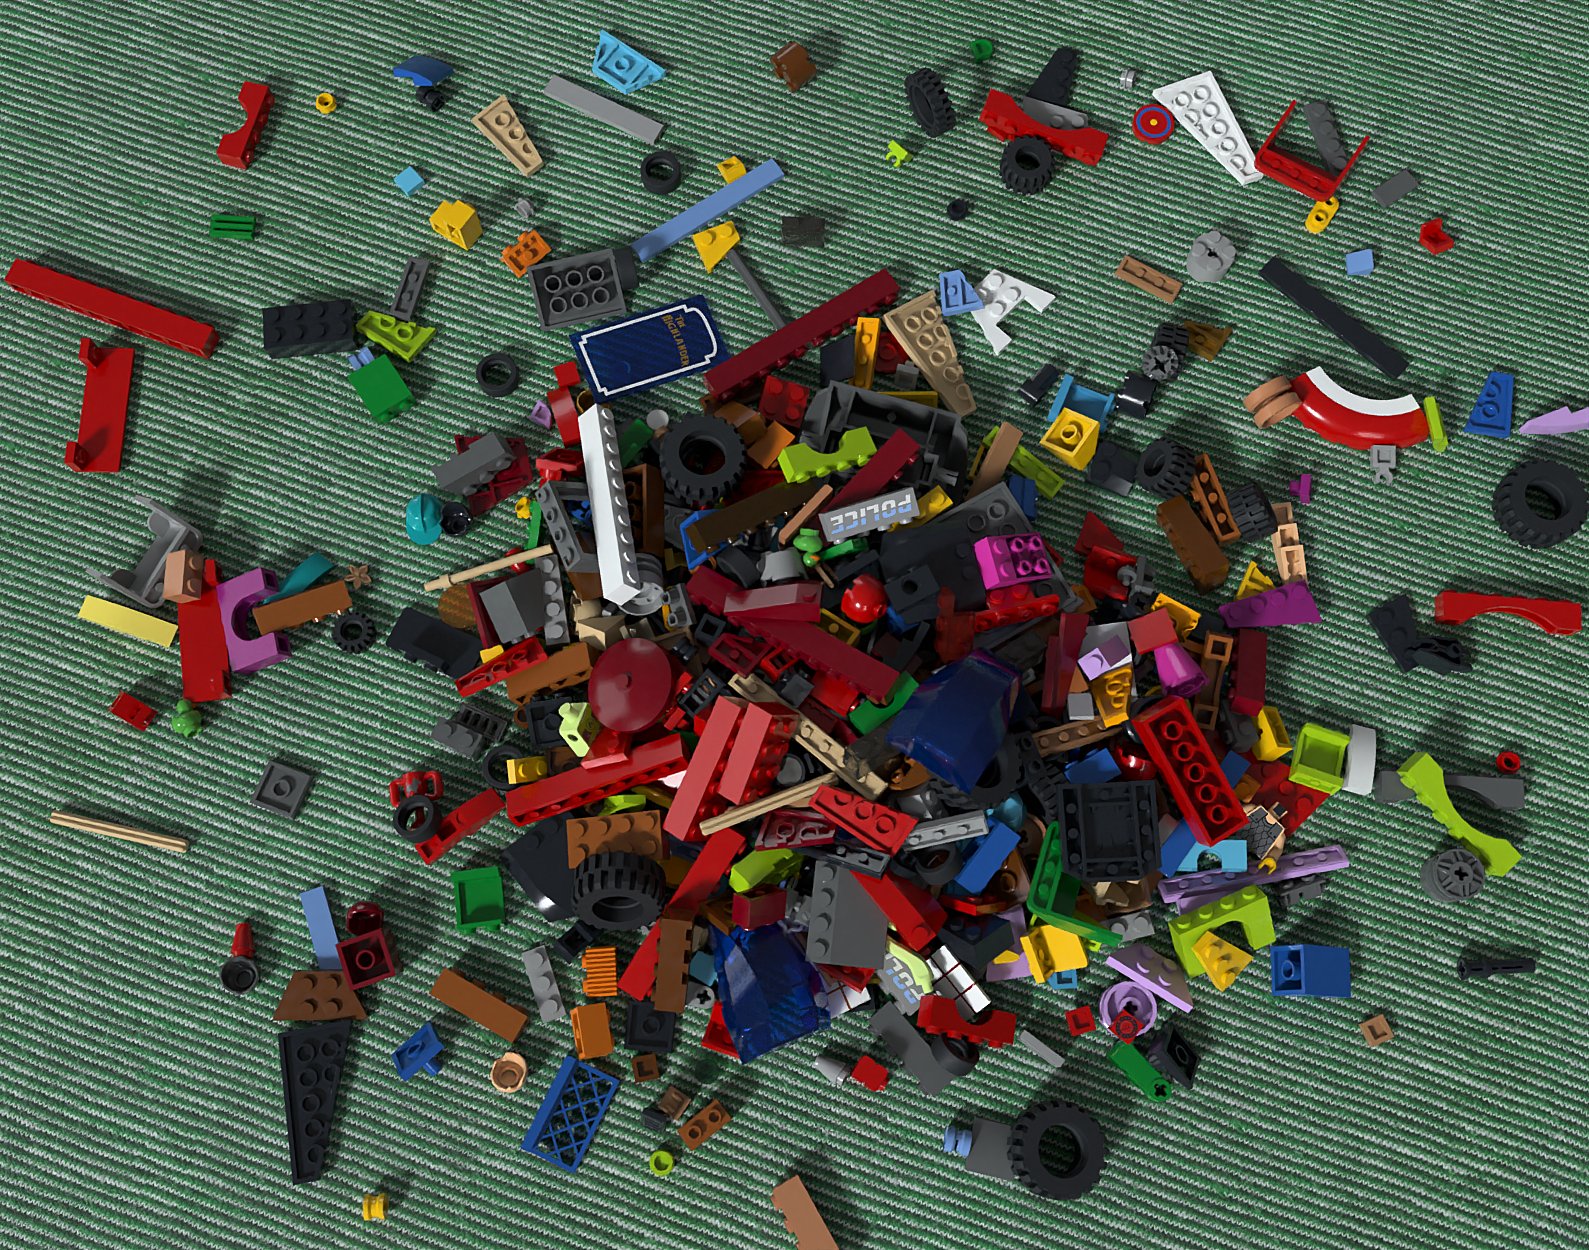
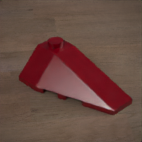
[724,579,825,622]

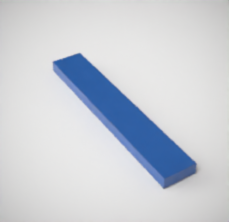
[1157,750,1251,878]

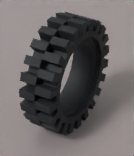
[904,67,955,138]

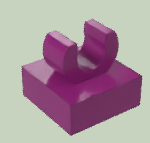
[1289,474,1312,504]

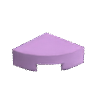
[529,400,552,430]

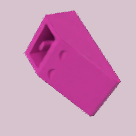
[972,532,1052,591]

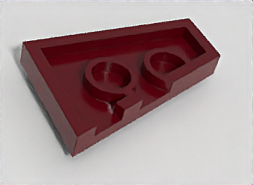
[755,808,839,852]

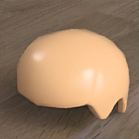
[490,1052,529,1093]

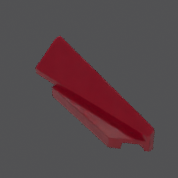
[1041,611,1089,721]

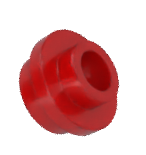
[1496,751,1521,775]

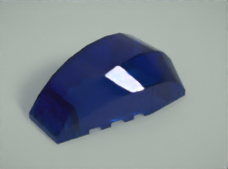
[884,646,1024,795]
[706,919,831,1065]

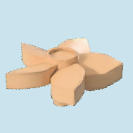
[344,565,372,590]

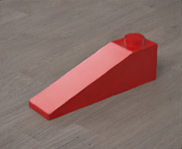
[849,868,948,952]

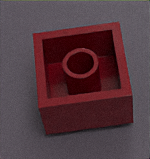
[335,925,404,991]

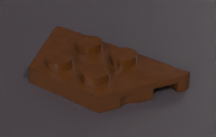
[273,969,369,1021]

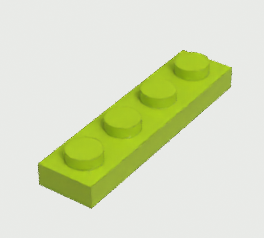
[981,425,1065,500]

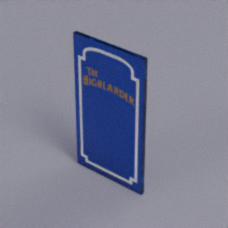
[569,294,731,405]

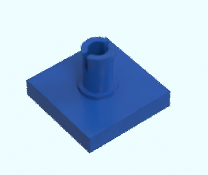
[391,1021,444,1082]

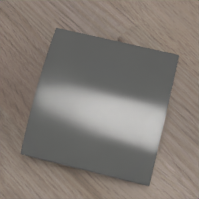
[964,1116,1015,1182]

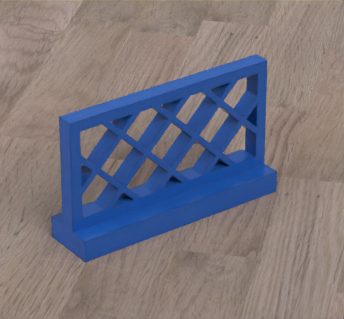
[520,1054,620,1173]

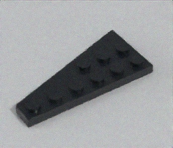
[278,1019,353,1185]

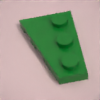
[524,497,547,565]

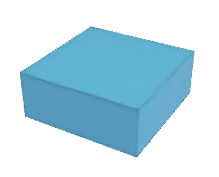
[394,166,425,197]

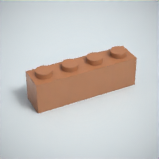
[770,1173,840,1250]

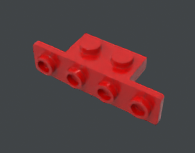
[967,582,1059,634]

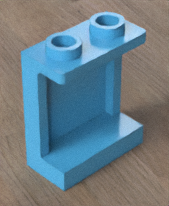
[1047,374,1116,434]

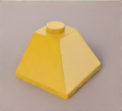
[1039,407,1100,471]

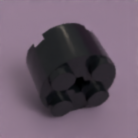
[1114,370,1159,421]

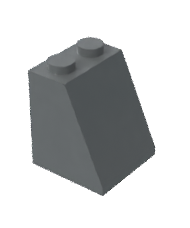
[479,567,545,644]

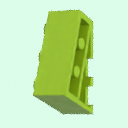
[728,848,805,892]

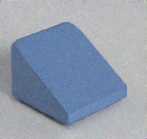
[1345,249,1374,275]

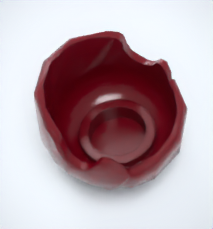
[346,900,384,936]

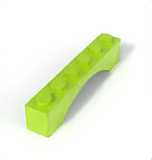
[1396,752,1522,877]

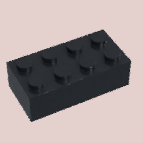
[262,299,359,359]

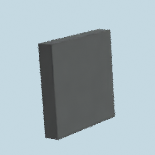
[249,759,314,820]

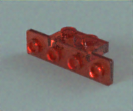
[933,586,976,670]

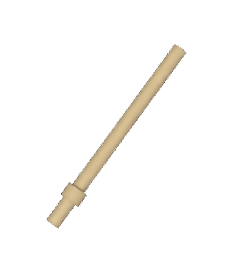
[424,544,554,592]

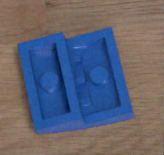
[393,56,454,86]

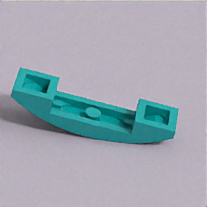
[254,552,335,620]

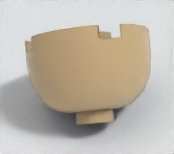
[569,590,605,636]

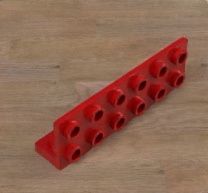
[64,338,135,473]
[177,559,232,703]

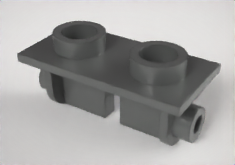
[1271,874,1326,907]

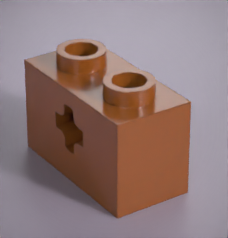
[677,1098,733,1151]

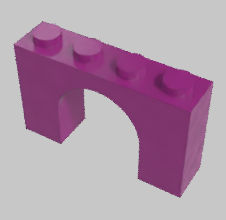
[216,567,292,675]

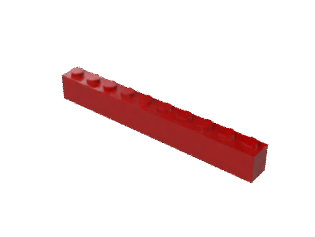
[4,258,220,359]

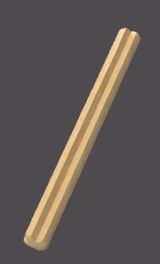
[700,771,839,836]
[50,810,189,853]

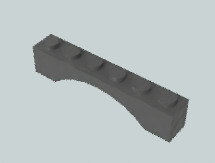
[1374,768,1525,811]

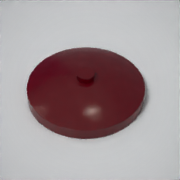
[588,638,676,733]

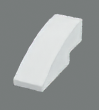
[1342,724,1376,795]

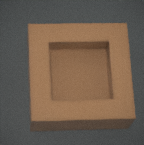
[1358,1014,1394,1047]

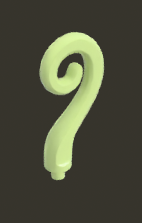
[886,920,935,994]

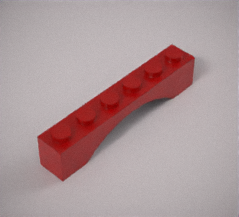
[979,88,1109,166]
[1435,589,1582,636]

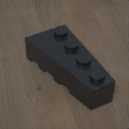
[930,899,1015,970]

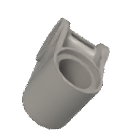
[686,980,717,1009]

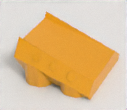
[1146,592,1201,647]

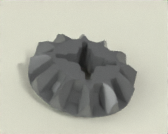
[1142,346,1178,381]

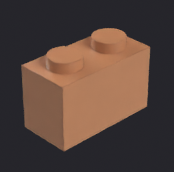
[163,549,204,603]

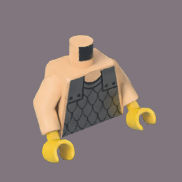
[1234,802,1288,875]

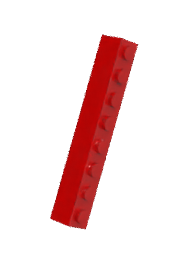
[506,733,691,827]
[616,825,748,1001]

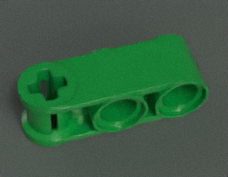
[1106,1039,1172,1102]

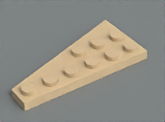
[882,289,977,420]

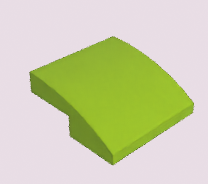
[1423,396,1448,452]

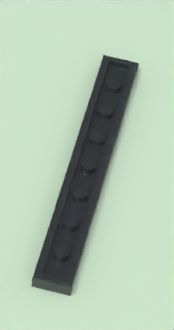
[1258,257,1410,381]

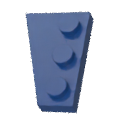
[1462,372,1514,439]

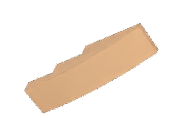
[1271,502,1309,588]

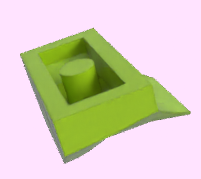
[598,794,646,816]

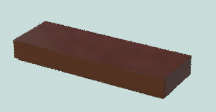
[699,379,763,417]

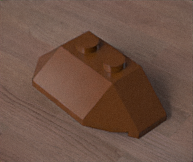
[550,531,603,602]

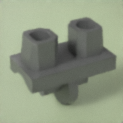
[1117,555,1156,599]
[660,583,698,630]

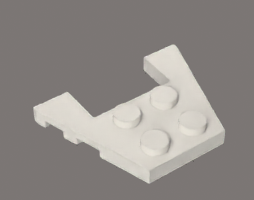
[970,269,1055,356]

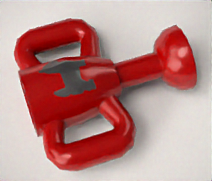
[389,770,444,831]

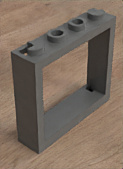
[535,480,600,573]

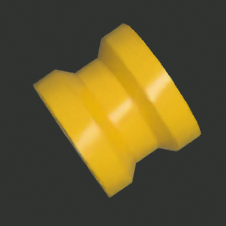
[363,1193,389,1221]

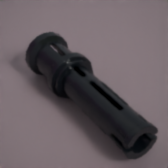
[1457,957,1536,980]

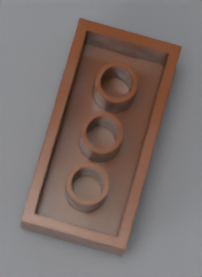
[566,810,671,869]

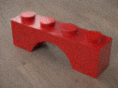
[216,81,275,170]
[917,995,1016,1049]

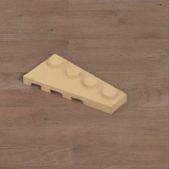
[472,94,544,178]

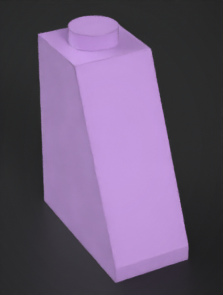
[1077,635,1130,681]

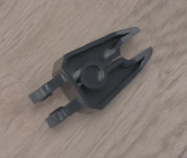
[1411,635,1472,676]

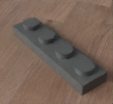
[1303,100,1352,177]

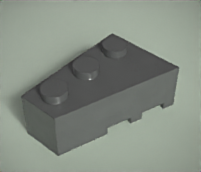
[430,432,517,498]

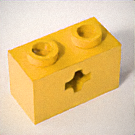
[1250,706,1293,761]

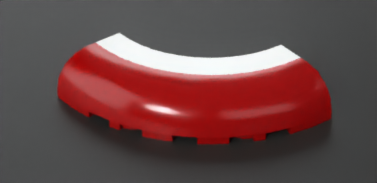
[1288,366,1429,451]

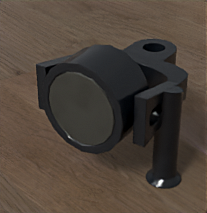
[772,753,828,790]

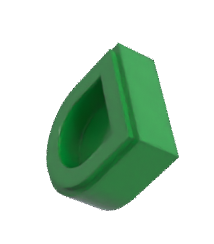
[969,39,994,63]

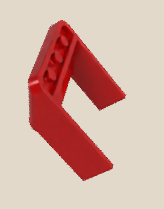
[1254,100,1370,202]

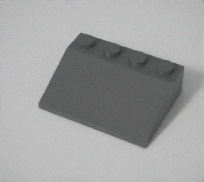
[526,248,627,332]
[805,861,888,970]

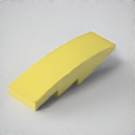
[78,595,178,648]

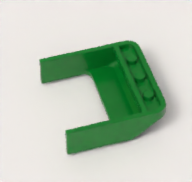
[1026,821,1123,948]

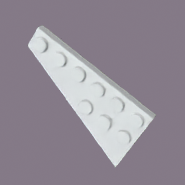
[1152,70,1264,185]

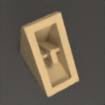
[578,615,625,651]

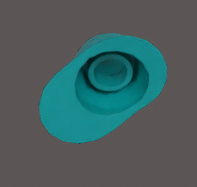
[406,493,442,545]

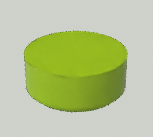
[649,1149,675,1176]

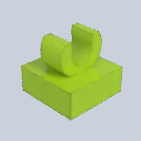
[886,140,914,168]

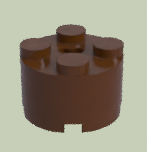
[770,40,817,93]

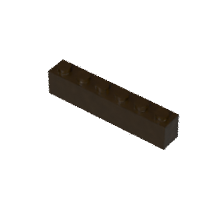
[685,477,818,555]

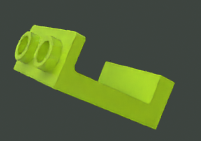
[1288,723,1351,795]

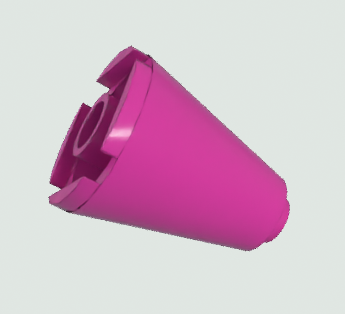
[1154,641,1209,700]

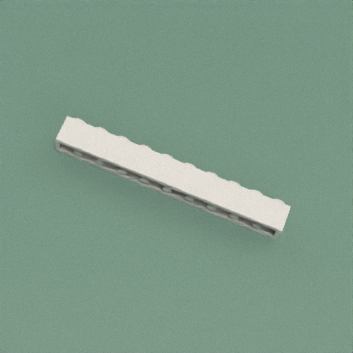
[578,403,641,605]

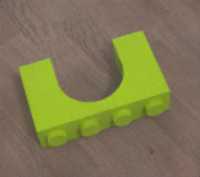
[1168,883,1276,979]

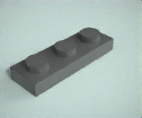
[389,256,431,322]

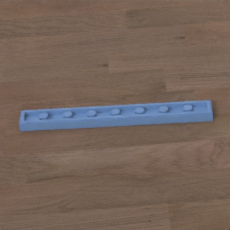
[631,158,784,263]

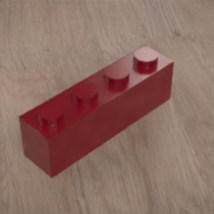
[1226,627,1267,717]

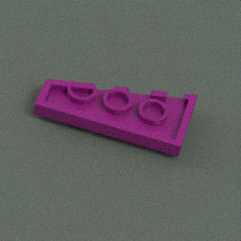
[1218,579,1322,630]

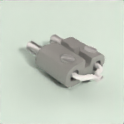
[777,877,813,934]

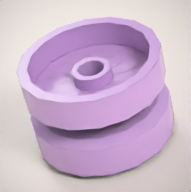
[1097,981,1157,1036]

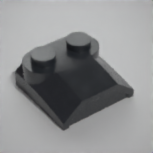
[1084,441,1140,498]
[1148,1022,1201,1090]

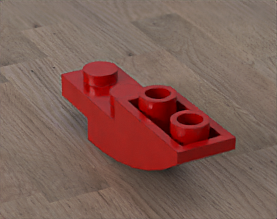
[414,788,506,865]

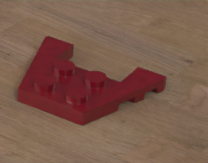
[454,435,534,517]

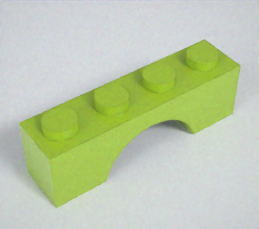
[777,426,877,483]

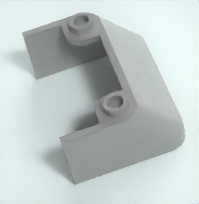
[85,495,203,608]

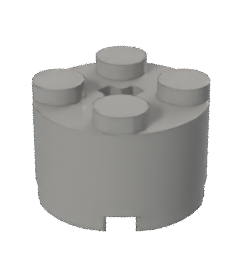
[1186,231,1236,283]
[756,547,808,587]

